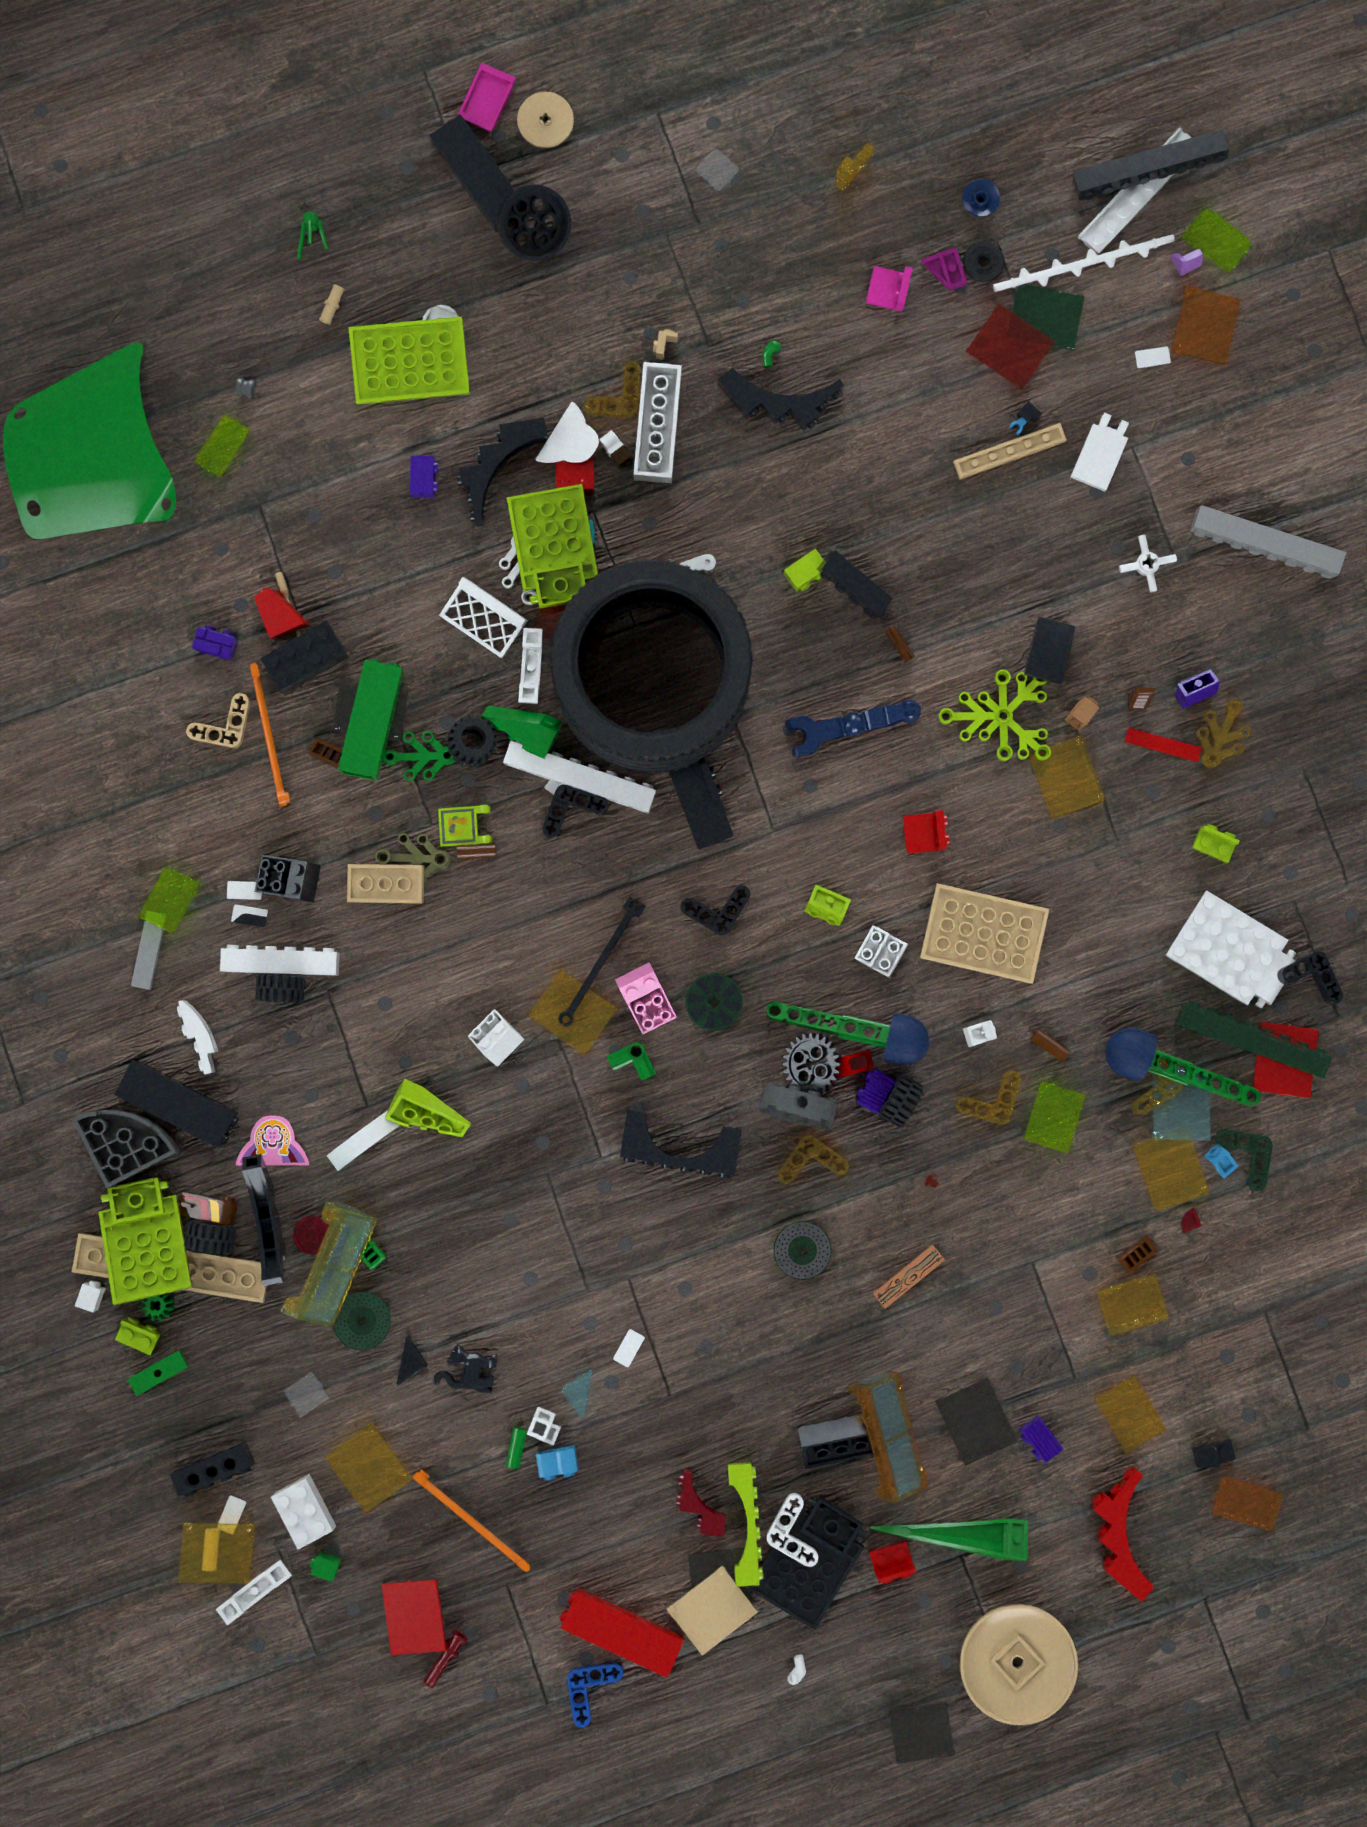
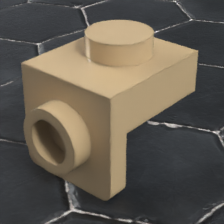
[653,329,678,360]

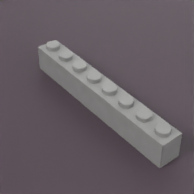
[1190,505,1346,579]

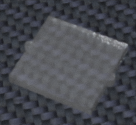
[695,147,740,192]
[284,1371,330,1417]

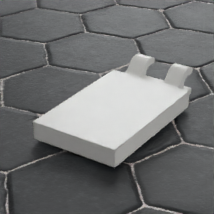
[1071,413,1129,492]

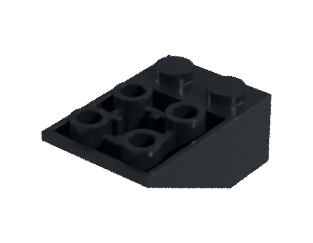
[254,855,321,903]

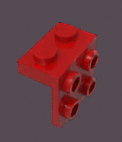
[903,810,950,854]

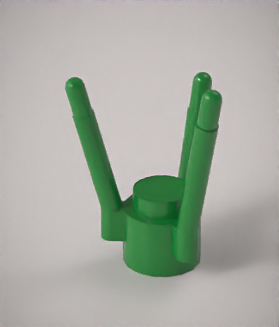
[297,212,328,260]

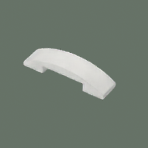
[518,628,543,704]
[327,1111,400,1171]
[216,1559,292,1625]

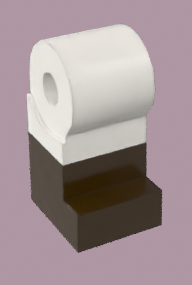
[599,431,633,470]

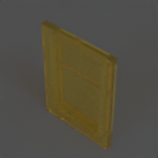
[1096,1274,1169,1336]
[1094,1375,1166,1453]

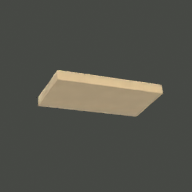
[347,864,424,904]

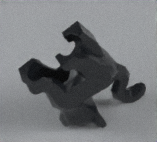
[433,1345,498,1393]

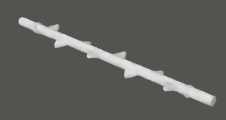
[993,234,1175,292]

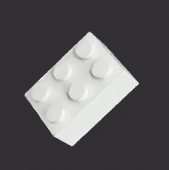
[271,1474,336,1549]

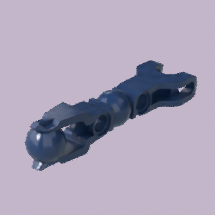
[785,699,921,758]

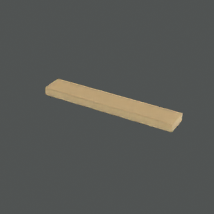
[953,423,1067,480]

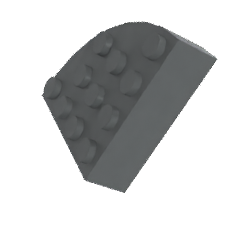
[72,1110,181,1188]

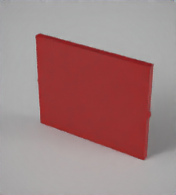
[1253,1022,1319,1098]
[382,1579,447,1655]

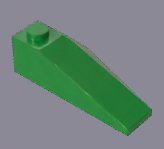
[481,705,562,759]

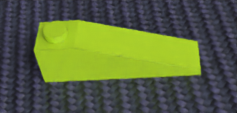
[385,1079,471,1137]

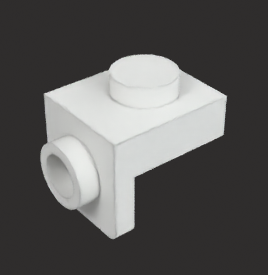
[963,1020,997,1047]

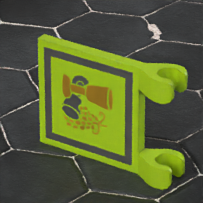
[438,805,492,847]

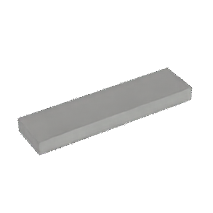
[131,911,167,990]

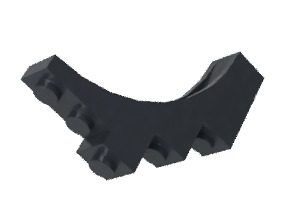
[718,368,844,431]
[457,418,548,527]
[242,1154,286,1286]

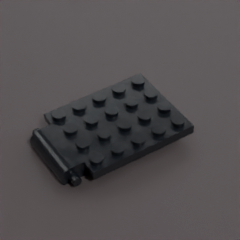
[748,1496,867,1630]

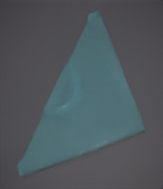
[561,1368,593,1419]

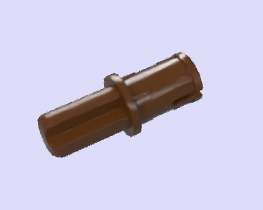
[886,626,915,663]

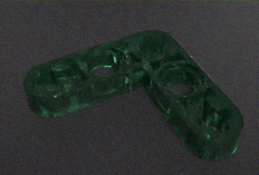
[1215,1129,1273,1191]

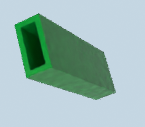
[338,659,404,781]

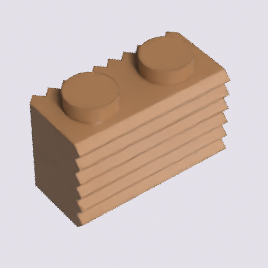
[1065,697,1099,730]

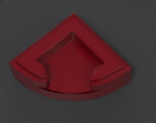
[1181,1208,1202,1233]

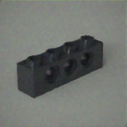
[170,1441,255,1497]

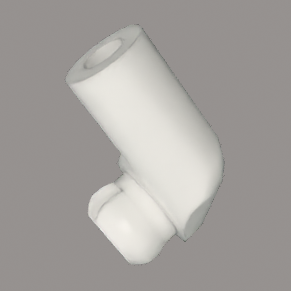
[787,1655,806,1685]

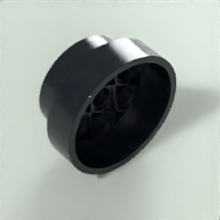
[497,185,571,261]

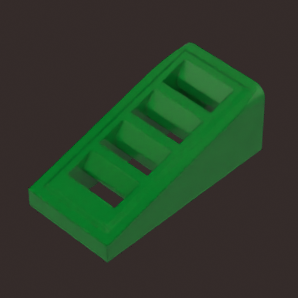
[347,1228,387,1271]

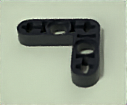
[543,785,609,838]
[681,885,750,935]
[1277,951,1343,1005]

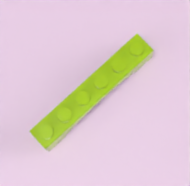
[728,1462,763,1587]

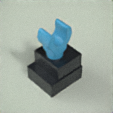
[1009,401,1042,435]

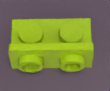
[1192,824,1240,863]
[804,885,851,926]
[115,1317,161,1355]

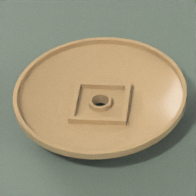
[960,1604,1078,1725]

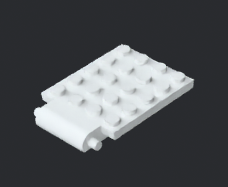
[1165,890,1296,1008]

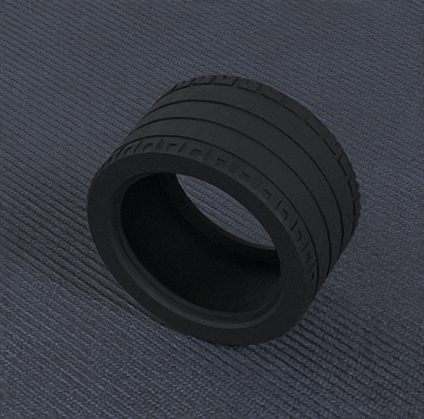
[550,559,753,774]

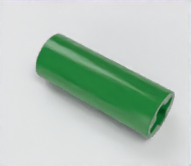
[505,1426,527,1469]

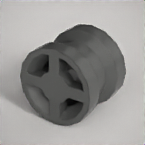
[236,377,256,399]

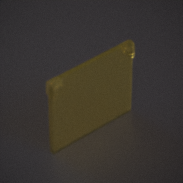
[1028,736,1106,819]
[528,969,617,1055]
[1132,1127,1210,1212]
[325,1422,413,1514]
[178,1523,256,1583]

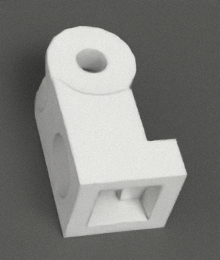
[680,554,716,574]

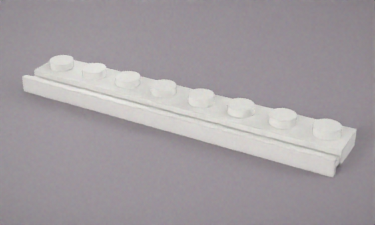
[1078,128,1191,255]

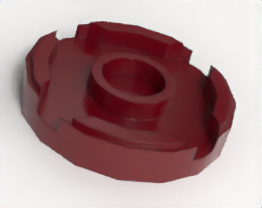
[293,1216,332,1255]

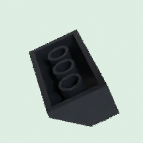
[797,1412,881,1469]

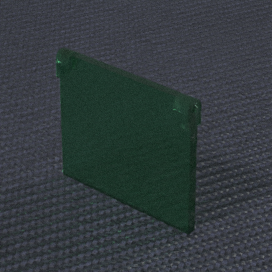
[1007,284,1085,351]

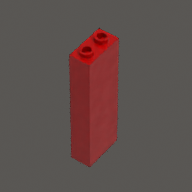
[559,1588,684,1678]

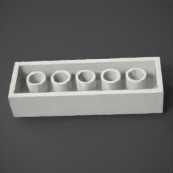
[634,362,682,484]

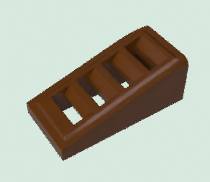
[1128,688,1155,709]
[308,737,343,769]
[1116,1235,1158,1274]

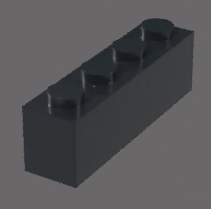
[817,550,893,618]

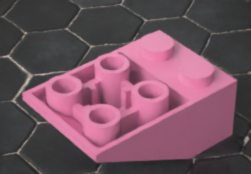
[615,963,677,1034]

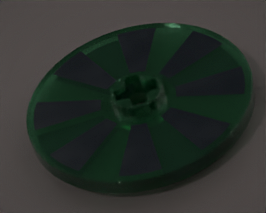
[685,973,743,1031]

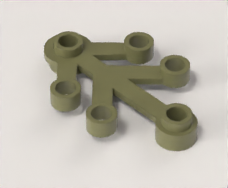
[375,833,451,883]

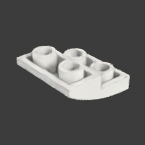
[855,925,908,978]

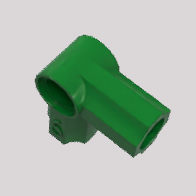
[607,1041,656,1081]

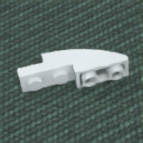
[177,1001,219,1074]

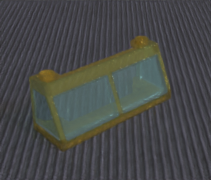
[280,1202,378,1327]

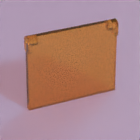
[1171,286,1240,365]

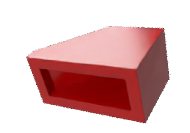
[836,1050,874,1077]

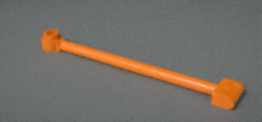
[250,663,290,807]
[412,1469,530,1572]

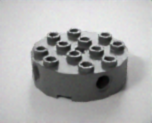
[757,1082,838,1130]

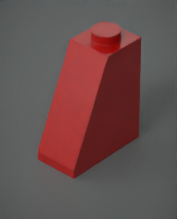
[253,588,310,640]

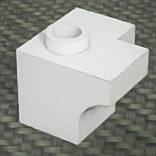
[527,1407,561,1446]

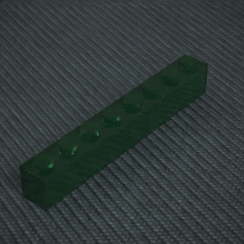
[1175,1001,1332,1079]

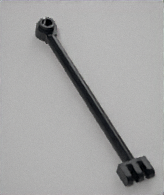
[558,897,646,1027]

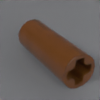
[457,843,497,859]
[1030,1028,1070,1062]

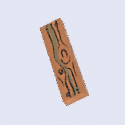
[873,1245,945,1309]

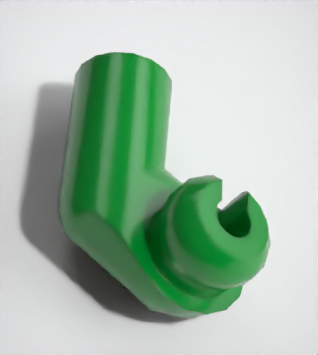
[762,340,781,368]

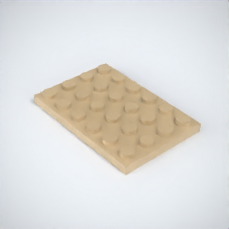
[920,883,1049,984]

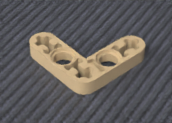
[186,693,251,748]

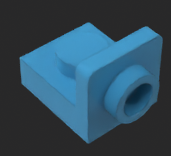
[1204,1144,1239,1179]

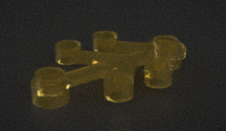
[1196,699,1252,768]

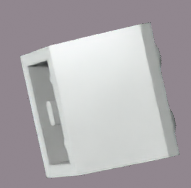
[468,1009,524,1067]

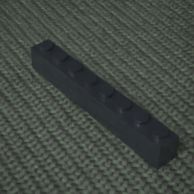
[1073,129,1229,201]

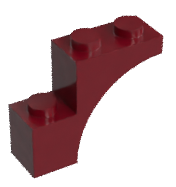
[676,1468,726,1537]

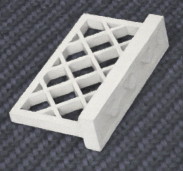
[439,577,528,658]

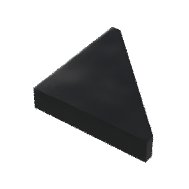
[396,1335,428,1386]

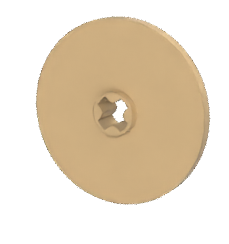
[517,92,574,148]

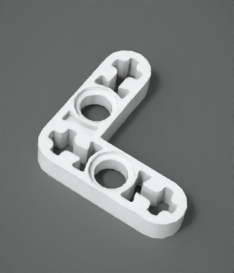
[766,1493,818,1567]

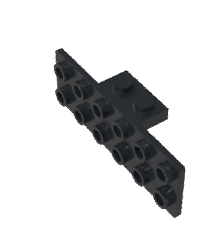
[669,758,733,850]

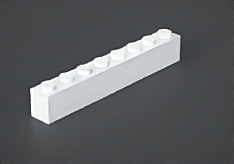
[503,740,656,814]

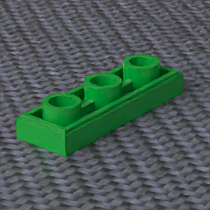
[127,1350,189,1396]

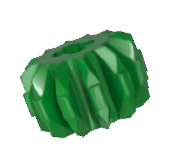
[141,1293,174,1321]

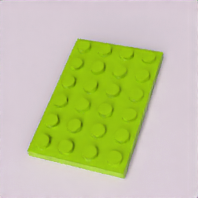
[348,317,470,405]

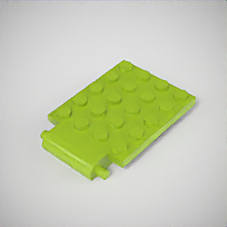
[507,484,598,609]
[98,1177,193,1305]

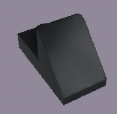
[1192,1439,1236,1468]

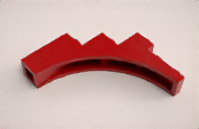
[1091,1466,1154,1602]

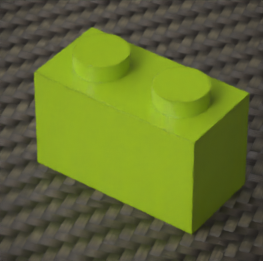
[783,548,823,592]

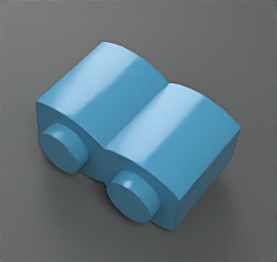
[536,1446,579,1480]

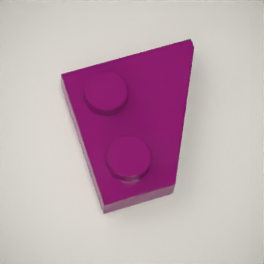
[921,247,967,291]

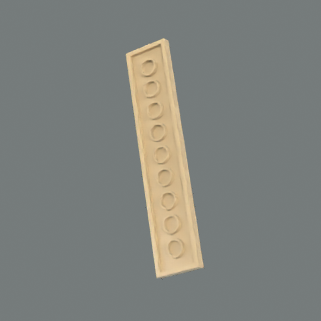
[72,1233,267,1303]

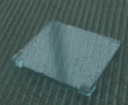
[1152,1071,1211,1141]

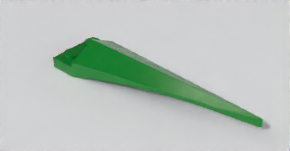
[869,1518,1028,1562]

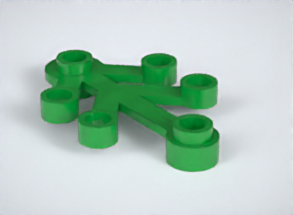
[383,731,456,782]

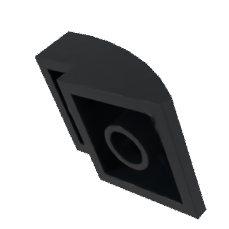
[1024,617,1076,685]

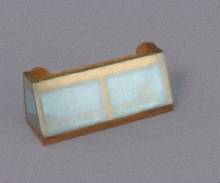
[848,1371,927,1503]

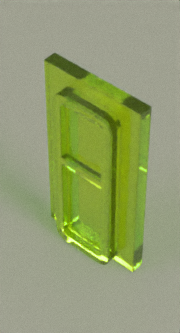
[194,414,251,478]

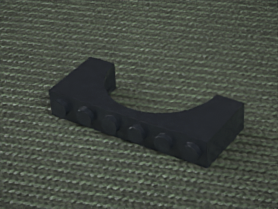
[620,1110,742,1178]

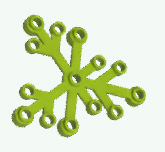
[938,670,1051,761]

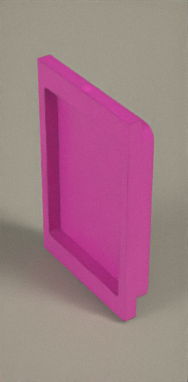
[457,63,516,133]

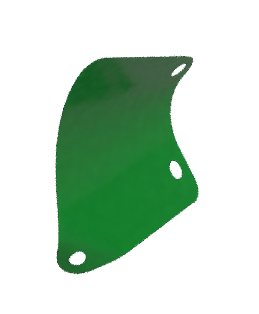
[3,343,176,540]

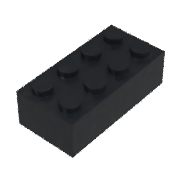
[260,621,349,695]

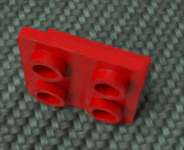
[555,456,595,495]
[869,1540,916,1584]

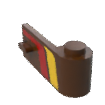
[179,1192,238,1226]

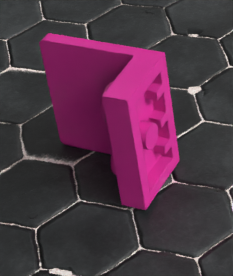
[866,266,913,312]

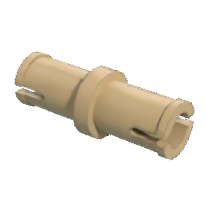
[319,284,345,325]

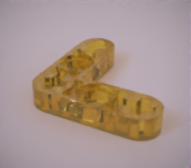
[835,142,876,191]
[584,361,641,418]
[1132,1046,1182,1115]
[955,1070,1021,1125]
[778,1135,849,1184]

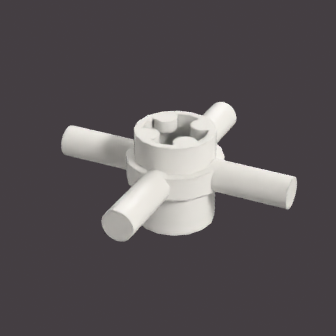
[1119,535,1177,592]

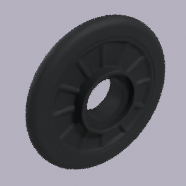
[963,242,1004,282]

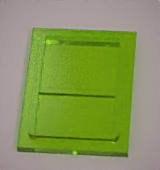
[1023,1081,1086,1154]

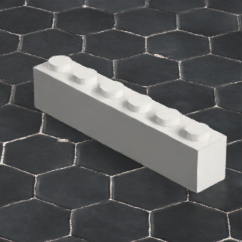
[220,945,340,976]

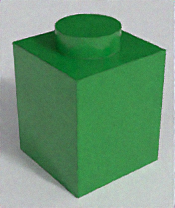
[309,1552,342,1582]

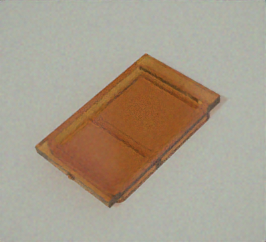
[1212,1475,1283,1532]

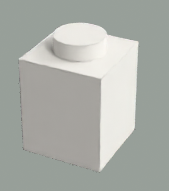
[75,1280,106,1312]

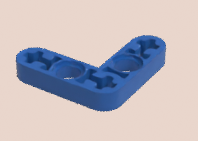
[567,1661,624,1727]

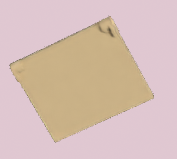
[667,1565,758,1655]

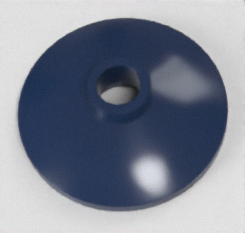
[962,179,1000,217]

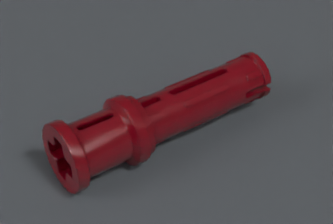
[423,1630,468,1688]

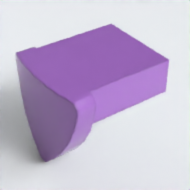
[1170,249,1203,276]

